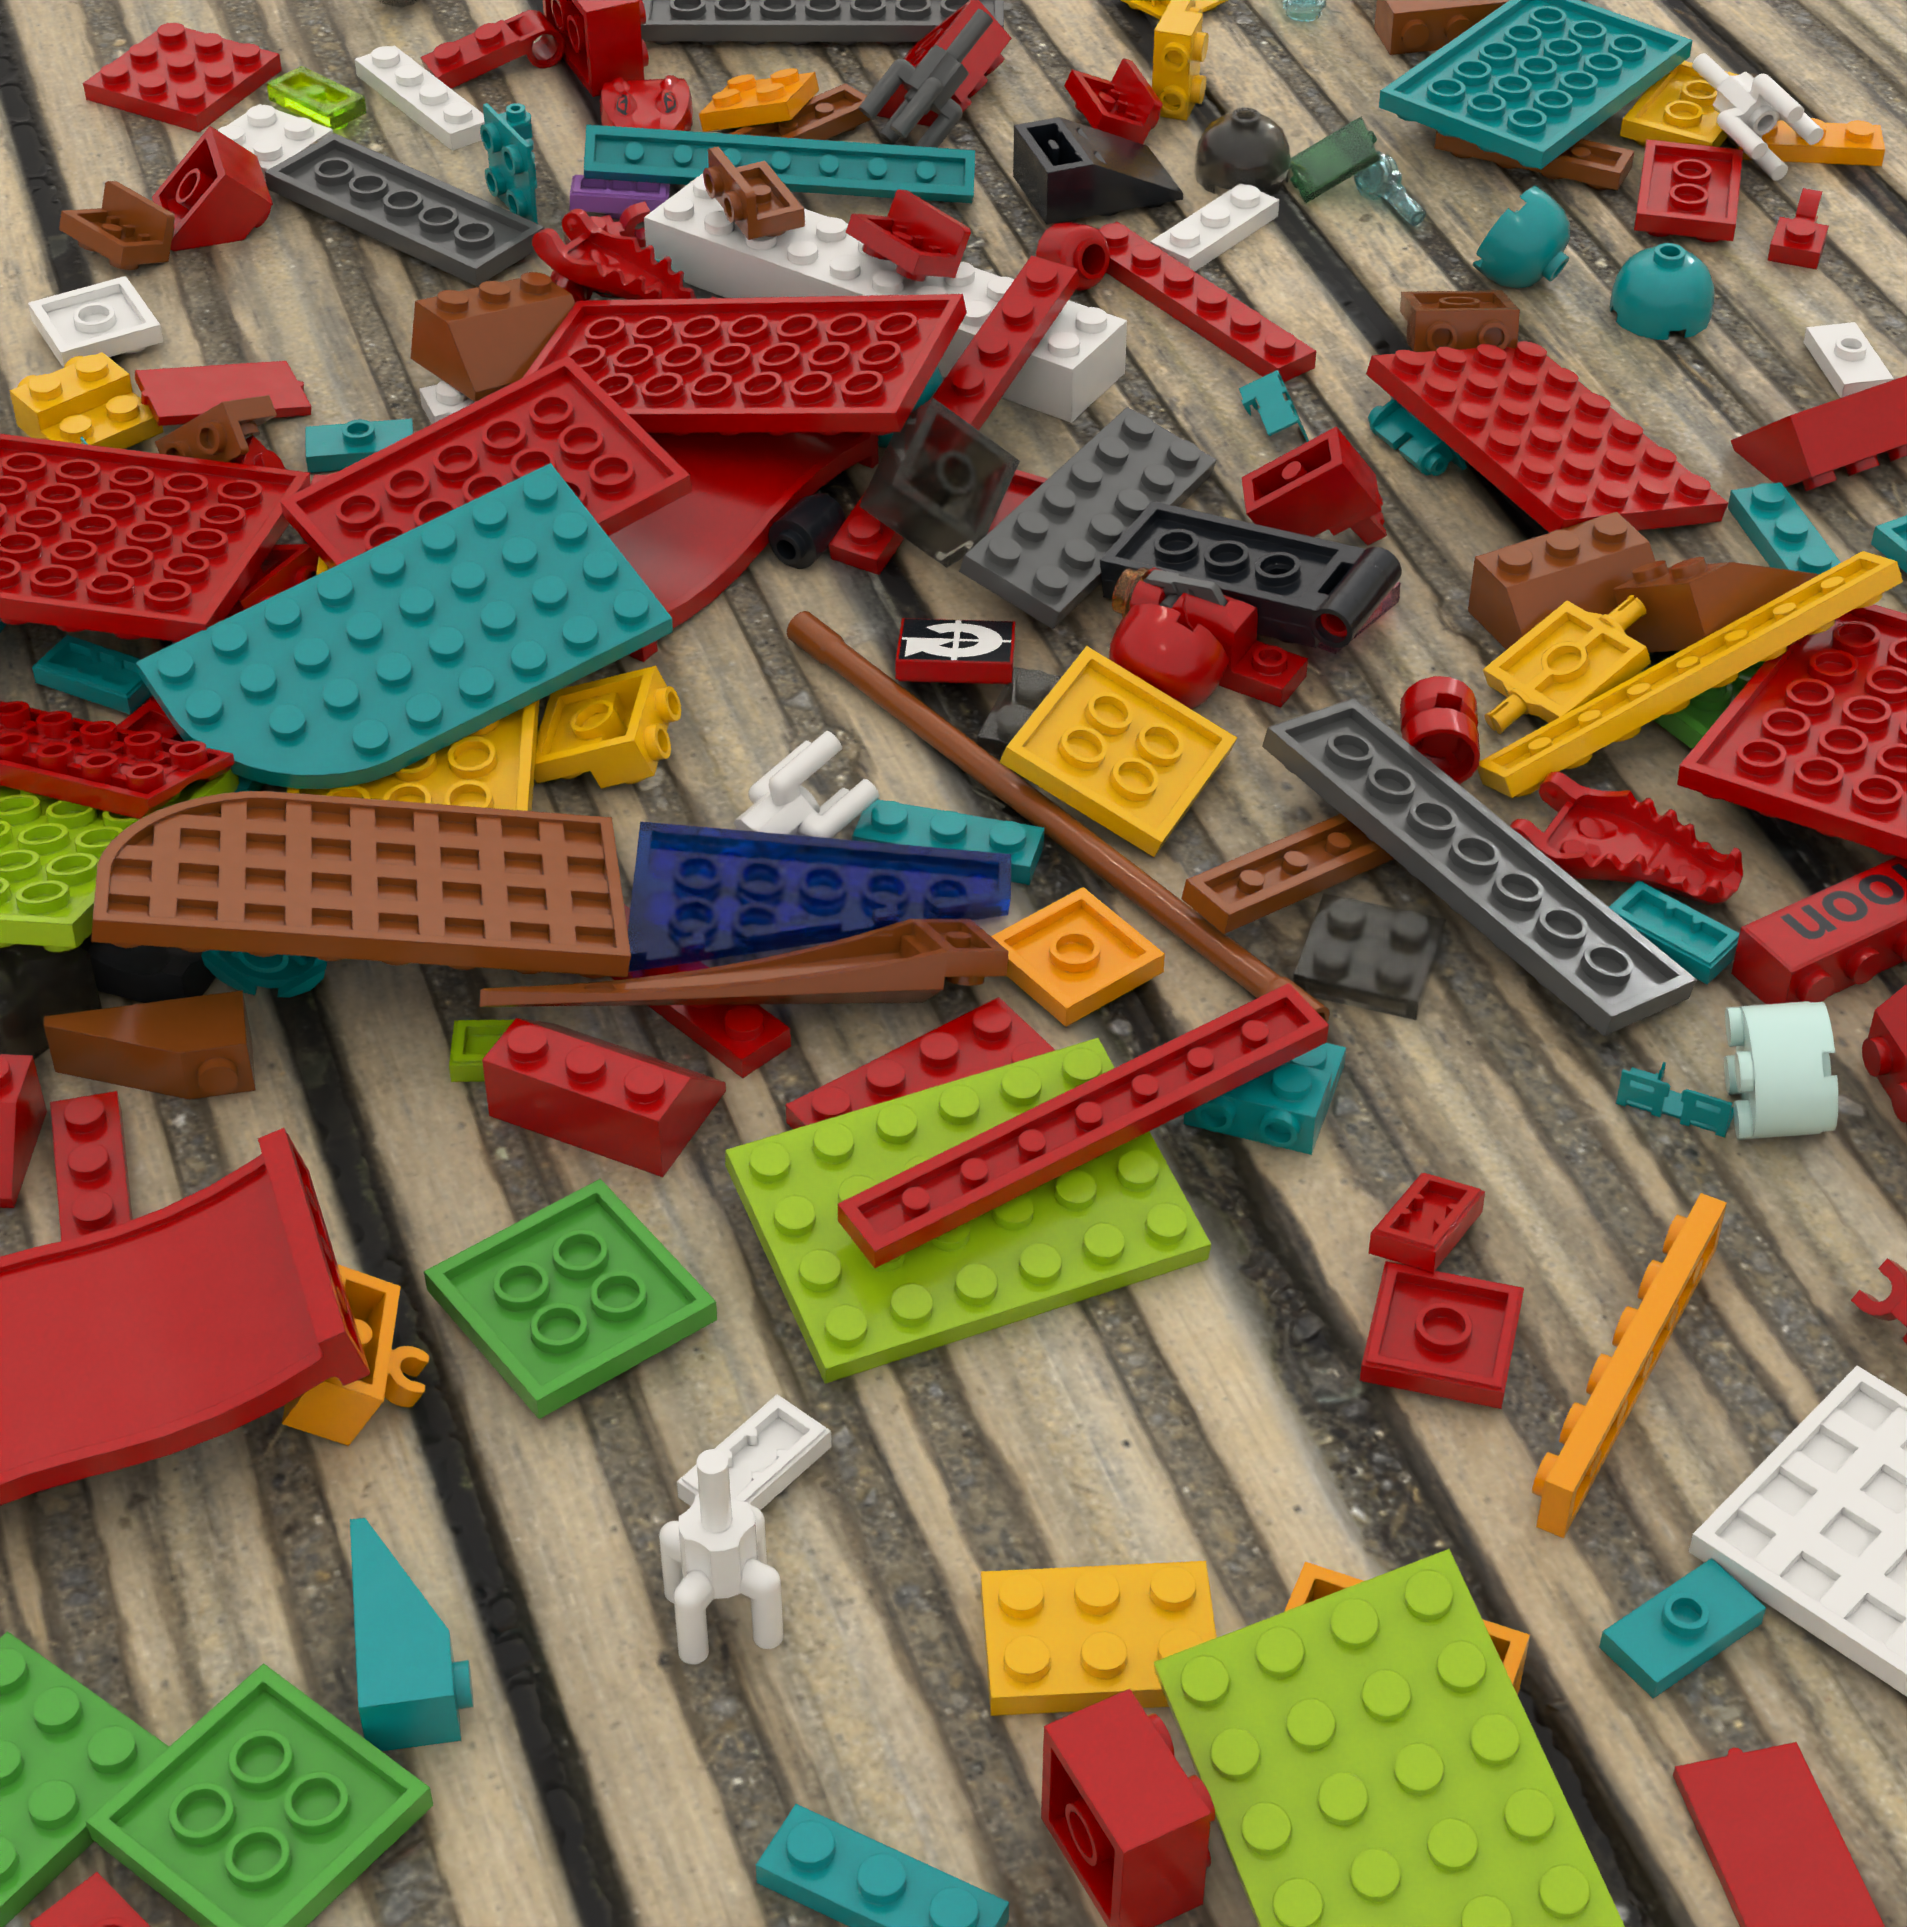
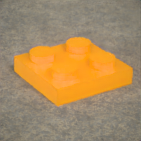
[699,68,819,132]
[991,887,1165,1027]

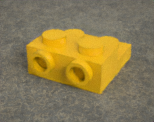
[1152,0,1209,121]
[9,352,164,449]
[534,665,681,789]

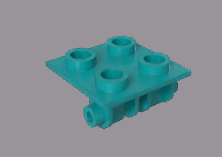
[480,103,538,224]

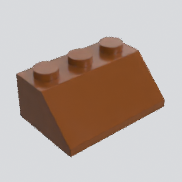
[410,272,575,402]
[1468,512,1655,650]

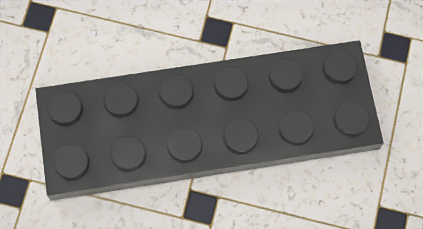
[265,133,545,286]
[959,407,1217,629]

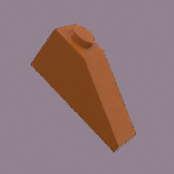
[44,990,256,1100]

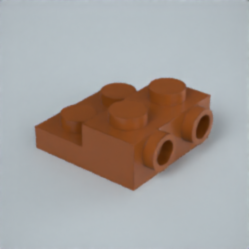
[1400,290,1520,352]

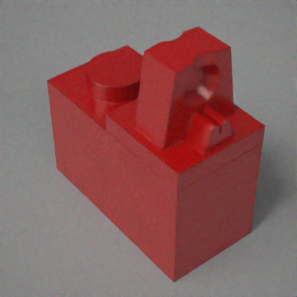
[1241,426,1387,546]

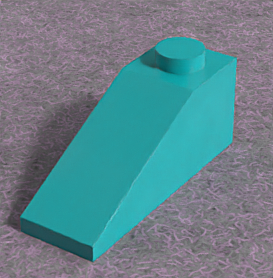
[350,1518,474,1751]

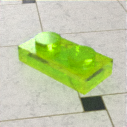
[267,66,367,130]

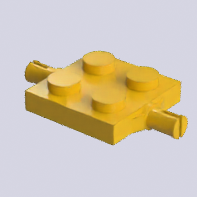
[1483,595,1651,734]

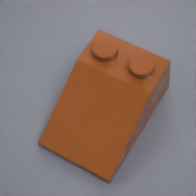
[1613,557,1820,652]

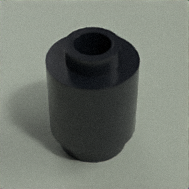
[768,494,845,569]

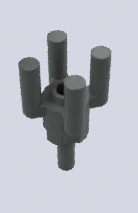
[858,9,993,148]

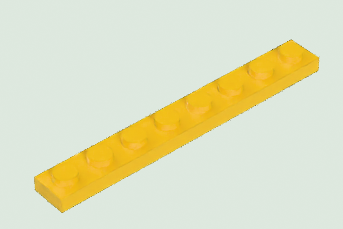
[1477,551,1903,798]

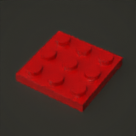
[83,23,282,132]

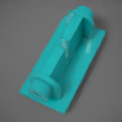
[1368,396,1467,476]

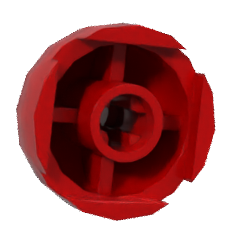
[1109,603,1229,710]

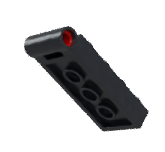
[1100,501,1402,648]

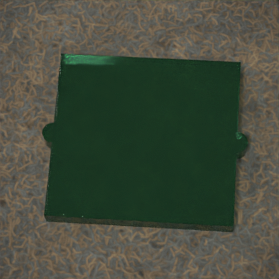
[1288,116,1380,203]

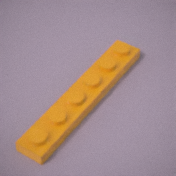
[1532,1193,1727,1538]

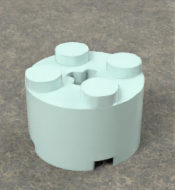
[1724,1001,1838,1140]

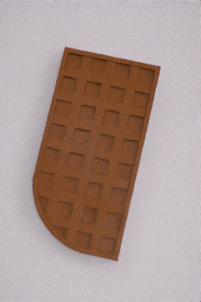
[91,791,631,979]

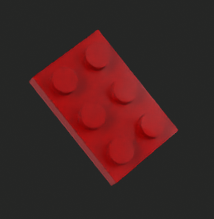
[1634,139,1743,242]

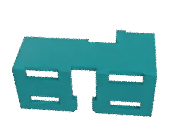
[1239,370,1309,442]
[1616,1062,1734,1138]

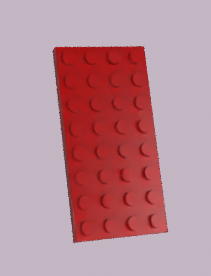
[523,294,967,436]

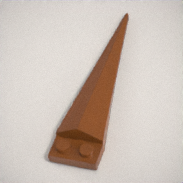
[479,919,1009,1007]

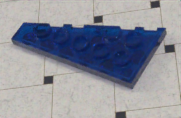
[628,821,1011,972]

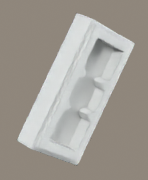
[1804,322,1894,398]
[677,1394,832,1510]

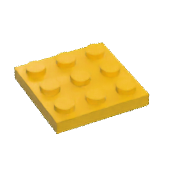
[1000,646,1237,857]

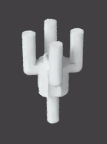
[1692,53,1824,181]
[693,731,880,899]
[659,1449,784,1665]

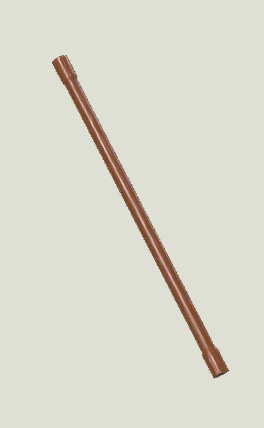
[787,611,1330,1022]

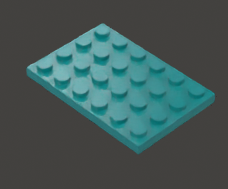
[1379,0,1693,169]

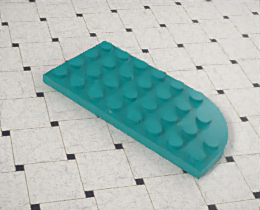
[136,463,673,789]

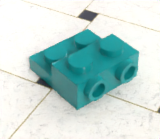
[1183,1043,1346,1155]

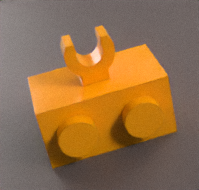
[282,1264,429,1446]

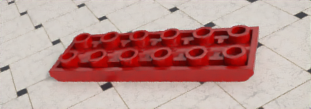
[0,701,235,819]

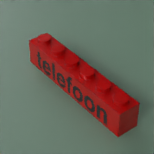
[1731,857,1907,1004]

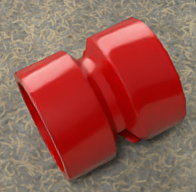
[1400,676,1480,785]

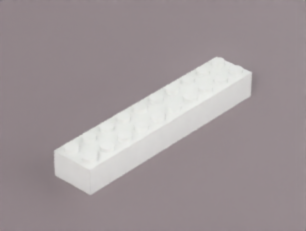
[644,174,1127,423]

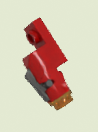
[1112,567,1308,708]

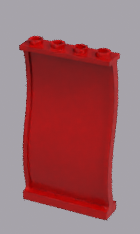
[608,432,879,662]
[0,1128,371,1506]

